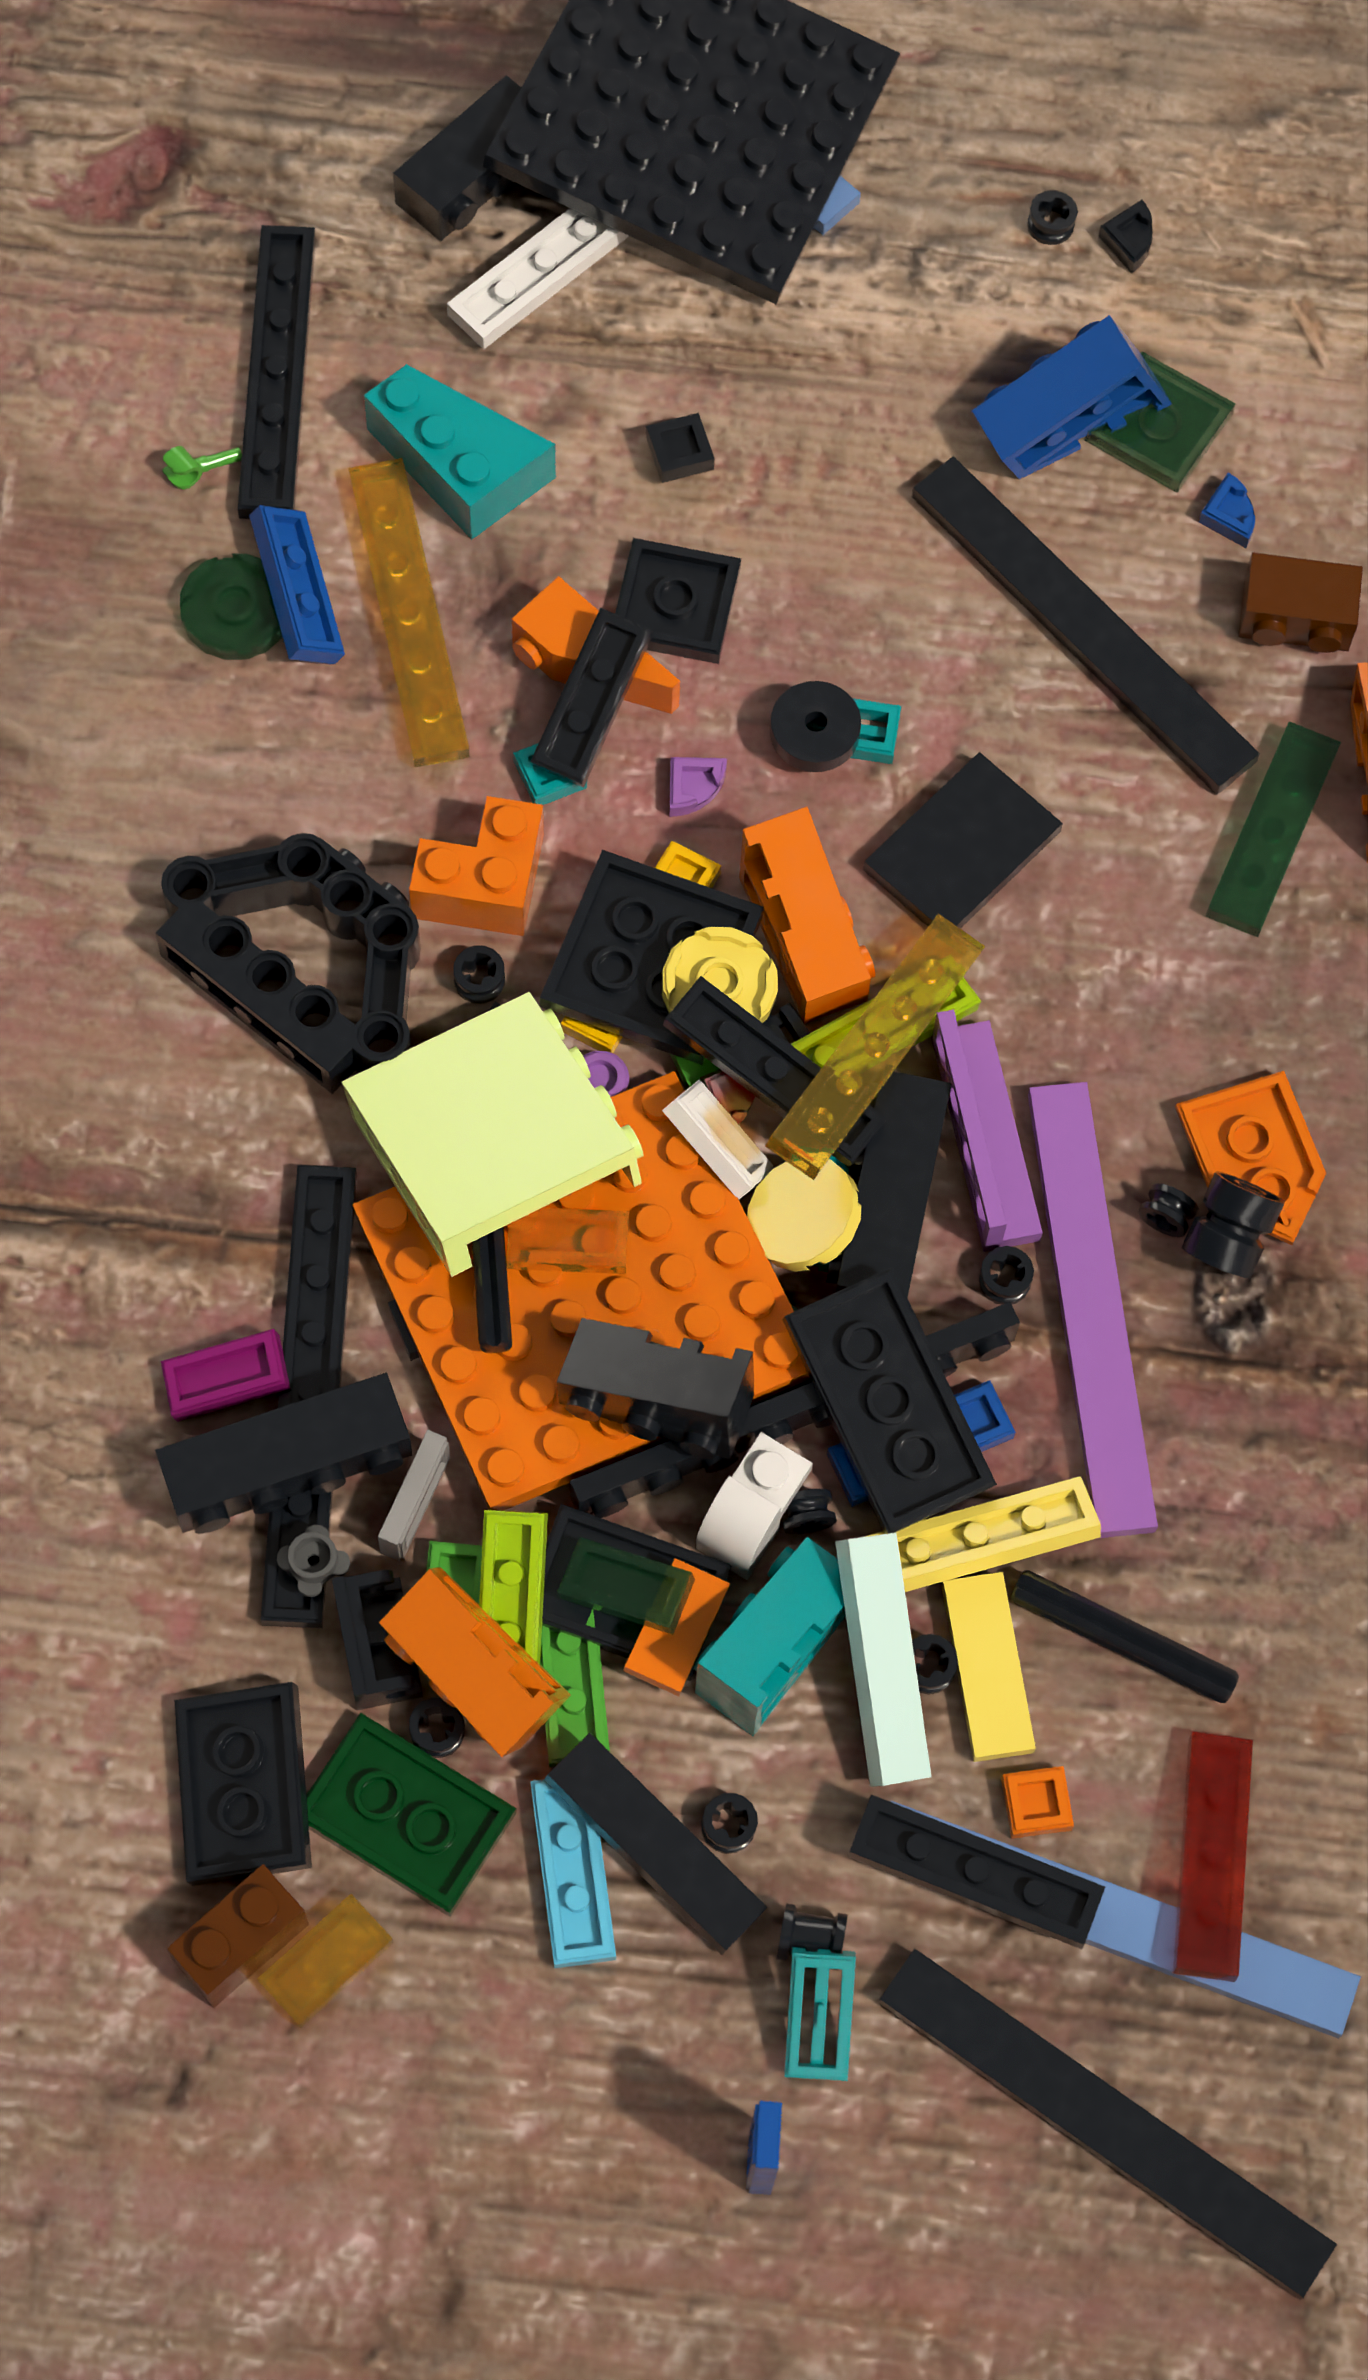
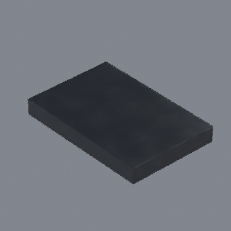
[863,752,1063,942]
[542,1504,732,1681]
[174,1682,312,1886]

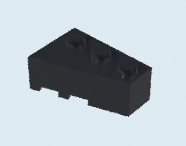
[556,1318,754,1460]

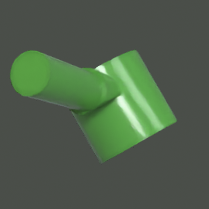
[162,446,242,490]

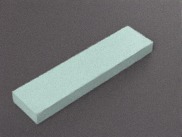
[835,1533,932,1787]

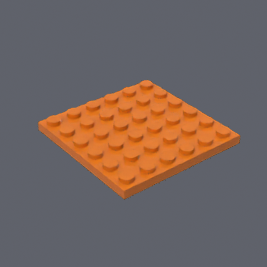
[352,1071,811,1510]

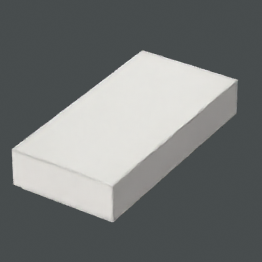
[662,1080,774,1199]

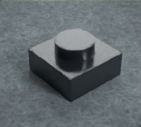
[646,413,715,483]

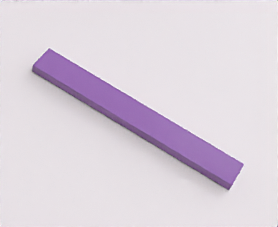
[1028,1082,1158,1539]

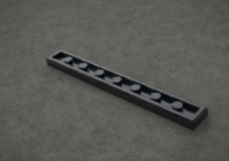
[912,456,1260,795]
[261,1165,357,1629]
[878,1948,1337,2300]

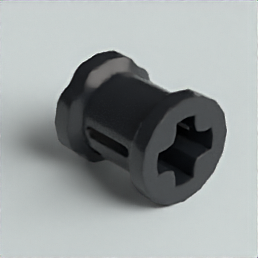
[776,1903,848,1971]

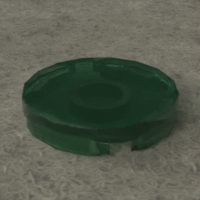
[180,553,283,660]

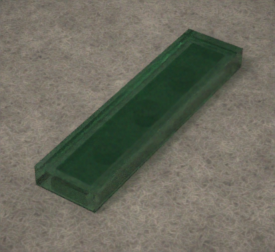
[1206,721,1341,937]

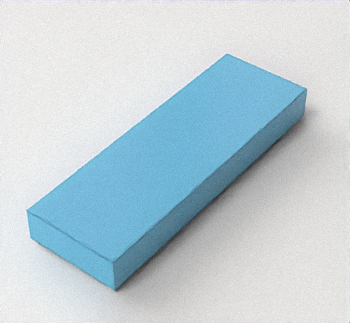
[530,1779,616,1969]

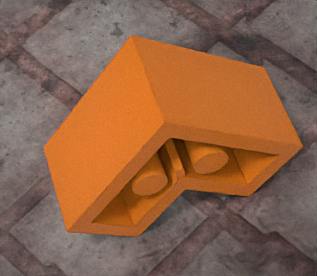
[409,796,544,936]

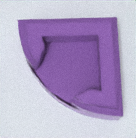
[669,757,727,817]

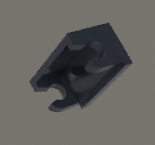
[332,1570,423,1710]

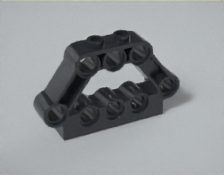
[155,833,421,1094]

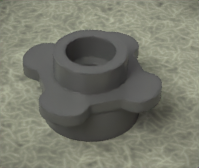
[277,1525,350,1597]

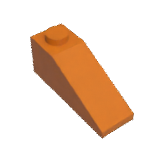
[512,576,680,714]

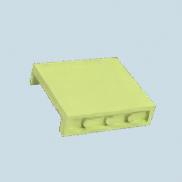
[342,992,644,1277]

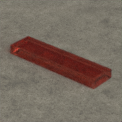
[1173,1732,1253,1982]

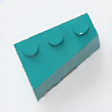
[364,364,556,540]
[693,1537,846,1736]

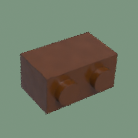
[1238,552,1363,653]
[166,1864,309,2008]

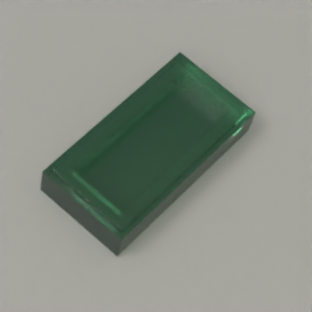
[557,1537,695,1635]

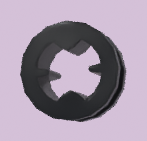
[1027,190,1078,245]
[453,945,505,1004]
[1138,1183,1199,1238]
[979,1246,1034,1305]
[783,1489,837,1535]
[912,1634,958,1695]
[409,1697,465,1758]
[701,1793,758,1854]

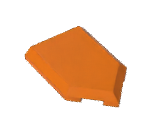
[1175,1071,1326,1245]

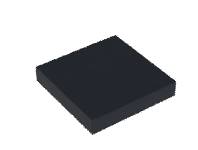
[615,538,741,664]

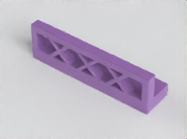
[932,1009,1043,1252]

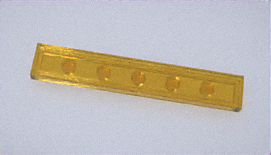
[348,458,470,768]
[765,914,985,1180]

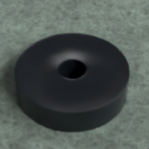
[770,681,861,772]

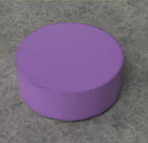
[583,1051,629,1097]

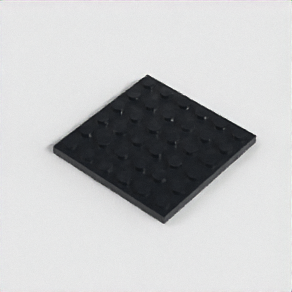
[482,0,900,305]

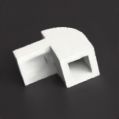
[696,1432,813,1580]

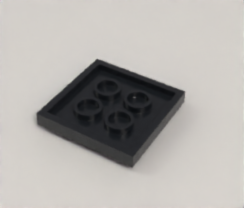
[540,849,764,1065]

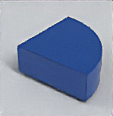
[1199,472,1256,548]

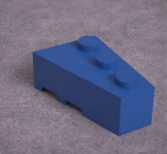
[972,315,1172,479]

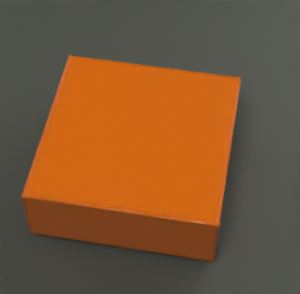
[1001,1766,1074,1839]

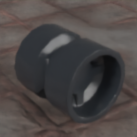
[1181,1171,1285,1279]

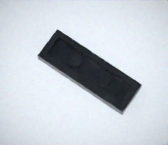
[530,607,653,788]

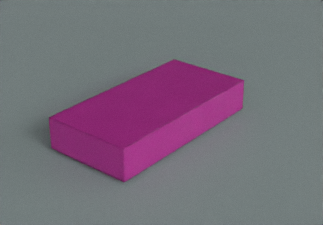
[161,1329,291,1422]

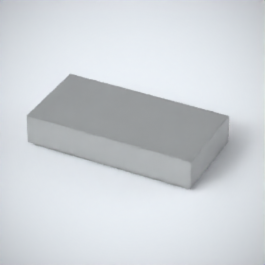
[378,1430,450,1561]

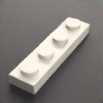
[447,208,629,350]

